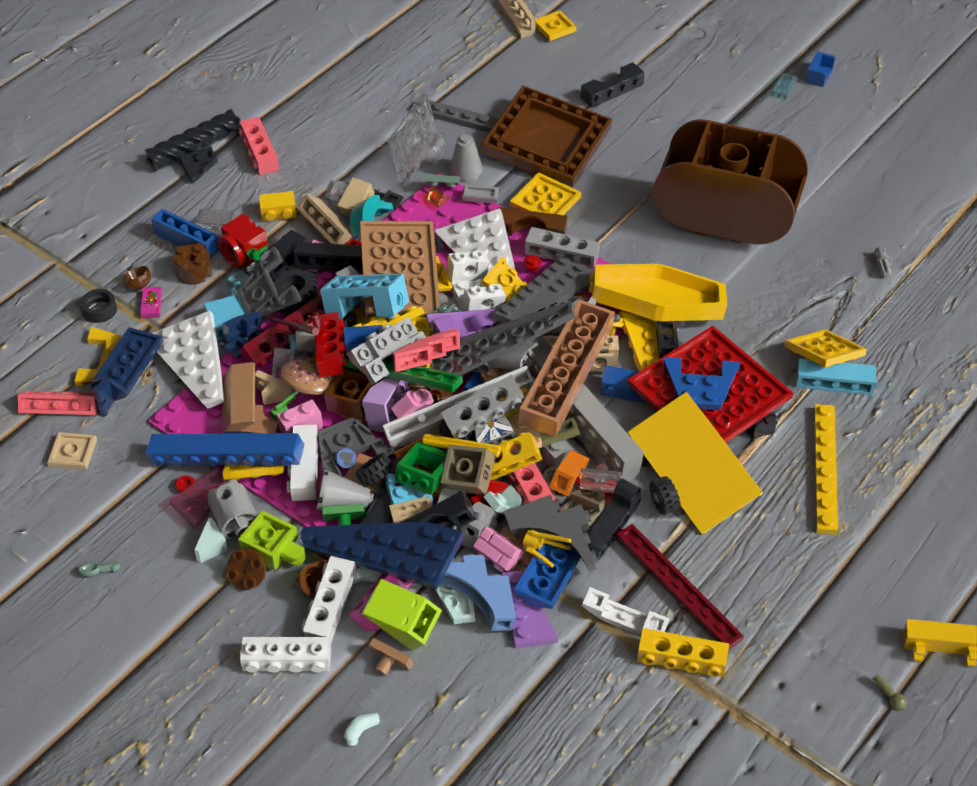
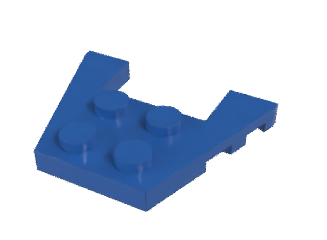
[664,357,740,410]

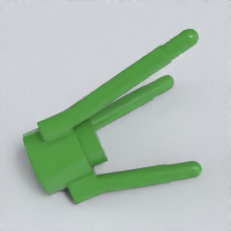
[269,390,320,422]

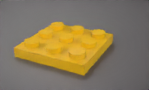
[510,173,581,215]
[784,329,866,368]

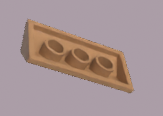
[221,362,255,434]

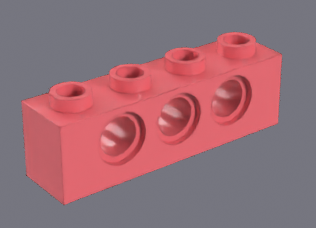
[238,117,279,175]
[507,463,562,513]

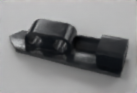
[359,457,416,524]

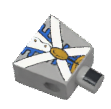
[475,407,516,445]

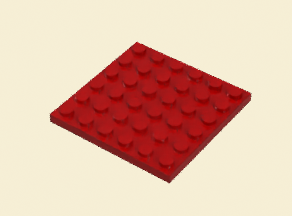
[628,325,793,443]

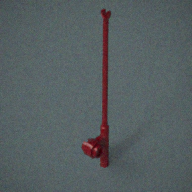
[261,313,324,335]

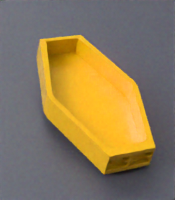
[589,264,727,322]

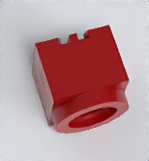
[217,213,268,269]

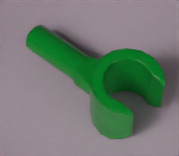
[247,246,268,260]

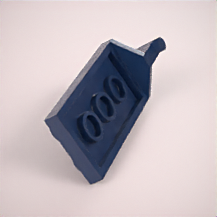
[91,327,163,417]

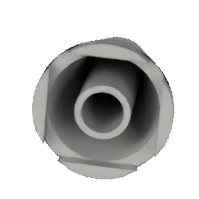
[449,134,483,183]
[316,470,374,511]

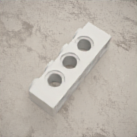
[301,556,357,643]

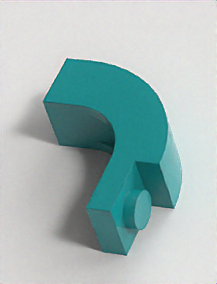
[350,195,394,239]

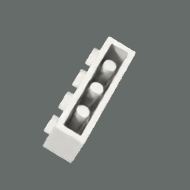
[287,425,318,501]
[240,637,331,673]

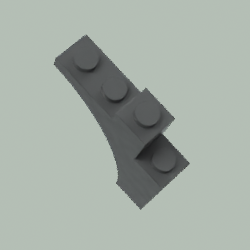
[504,495,598,572]

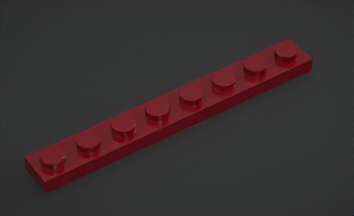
[616,524,744,650]

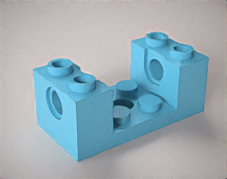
[320,273,409,319]

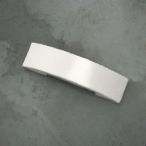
[582,587,670,635]

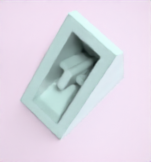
[194,518,228,563]

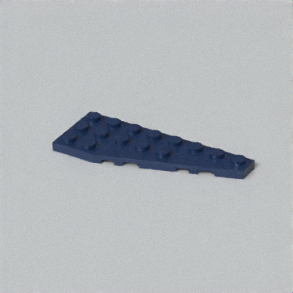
[295,522,465,589]

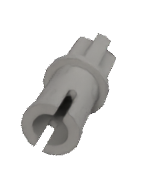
[874,246,892,277]

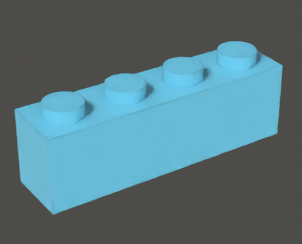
[796,358,876,395]

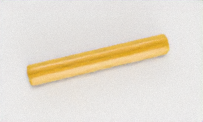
[422,434,501,457]

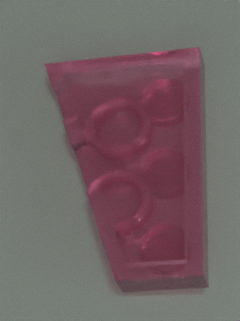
[170,468,230,529]

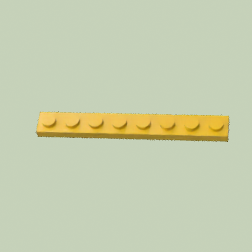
[814,404,838,535]

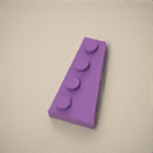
[502,570,558,648]

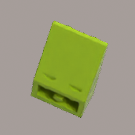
[362,579,442,651]

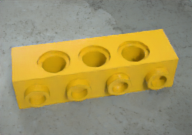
[490,432,542,480]
[637,628,729,677]

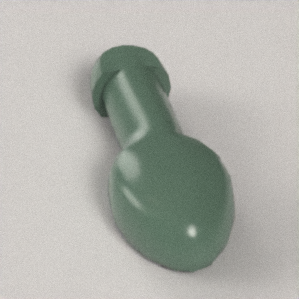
[78,561,120,577]

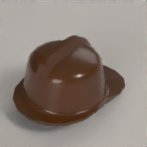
[293,560,339,598]

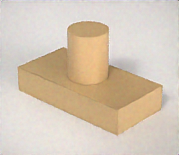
[389,496,432,523]

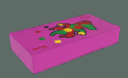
[141,287,162,318]

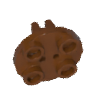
[226,548,266,590]

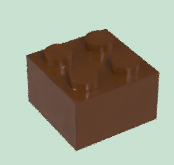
[324,369,377,420]

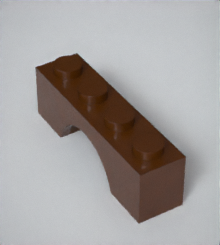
[498,207,568,236]

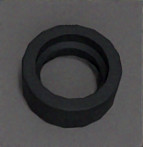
[80,289,117,323]

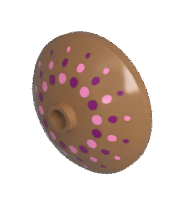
[280,358,337,394]

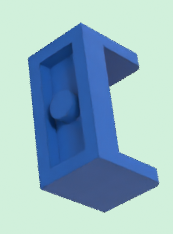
[805,51,836,87]
[344,325,383,353]

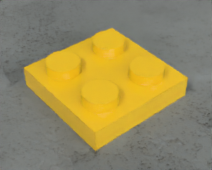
[535,10,576,41]

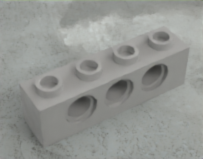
[525,227,600,269]
[440,374,525,439]

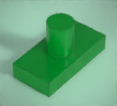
[322,503,365,525]

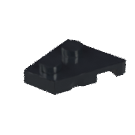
[180,146,218,184]

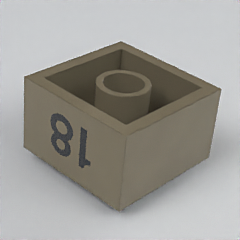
[441,444,495,495]

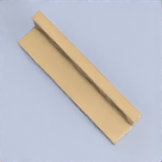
[498,0,536,38]

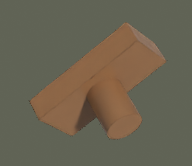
[369,638,414,676]

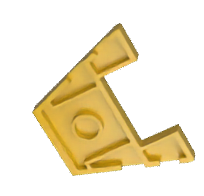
[74,327,122,386]

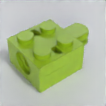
[238,510,305,571]

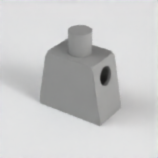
[461,502,498,552]

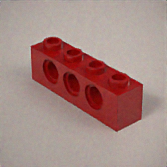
[316,312,346,377]

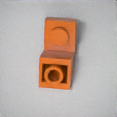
[549,450,590,496]

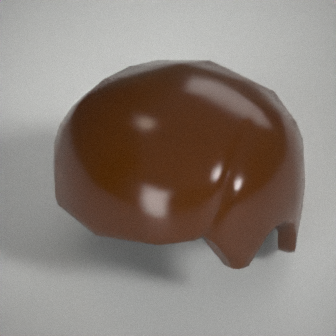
[123,266,151,290]

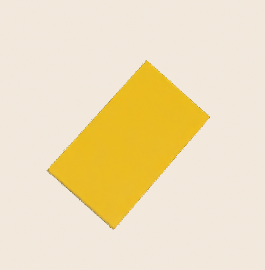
[628,392,763,535]

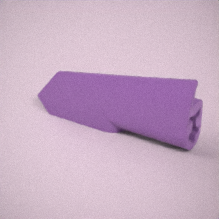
[427,308,503,338]

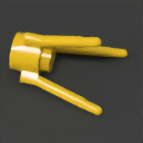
[523,530,571,568]

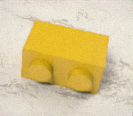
[259,191,297,221]

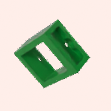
[395,442,447,495]

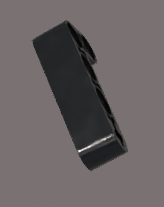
[587,478,641,560]

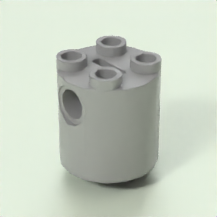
[207,479,259,540]

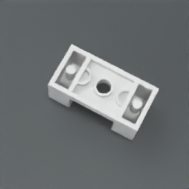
[447,251,506,312]

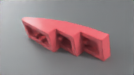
[393,328,460,372]

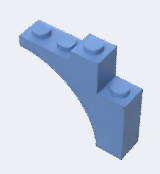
[440,554,516,631]

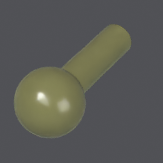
[872,673,907,711]

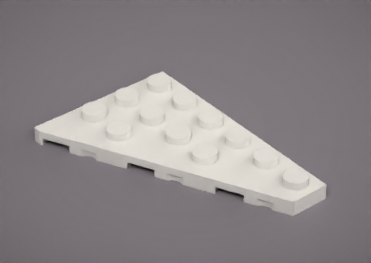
[435,209,515,303]
[152,311,225,409]

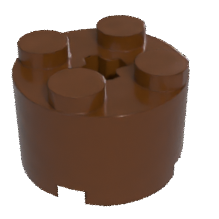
[173,243,212,285]

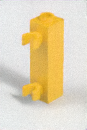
[903,619,977,667]

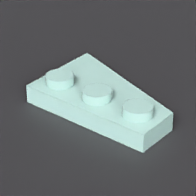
[434,585,475,624]

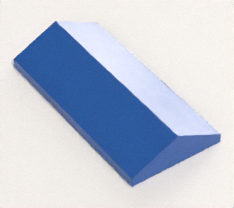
[514,539,581,609]

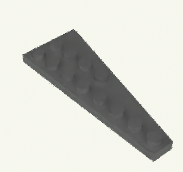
[493,257,594,324]
[429,301,575,390]

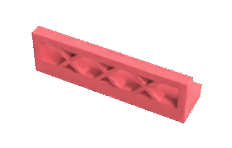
[18,391,97,415]

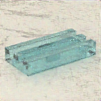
[771,73,797,100]

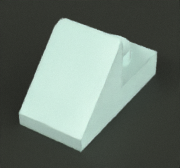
[484,485,522,515]

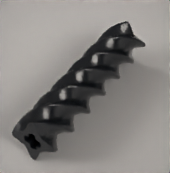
[145,109,241,172]

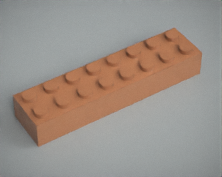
[518,300,615,437]

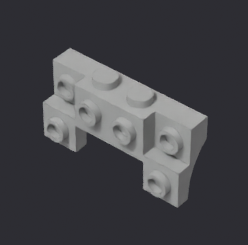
[346,317,426,384]

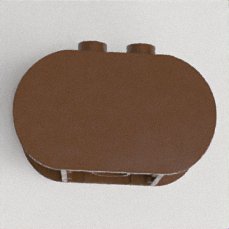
[653,119,808,245]

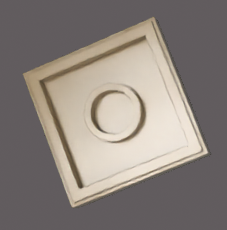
[47,432,97,470]

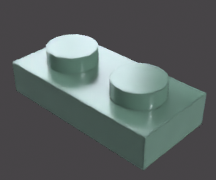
[424,174,460,187]

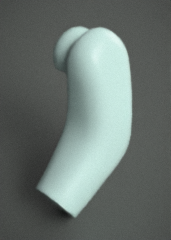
[352,567,381,585]
[344,713,379,746]

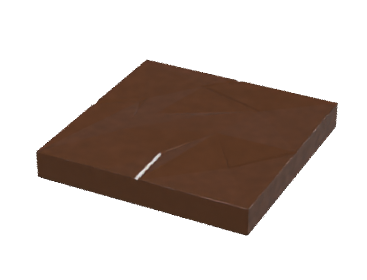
[480,85,612,188]

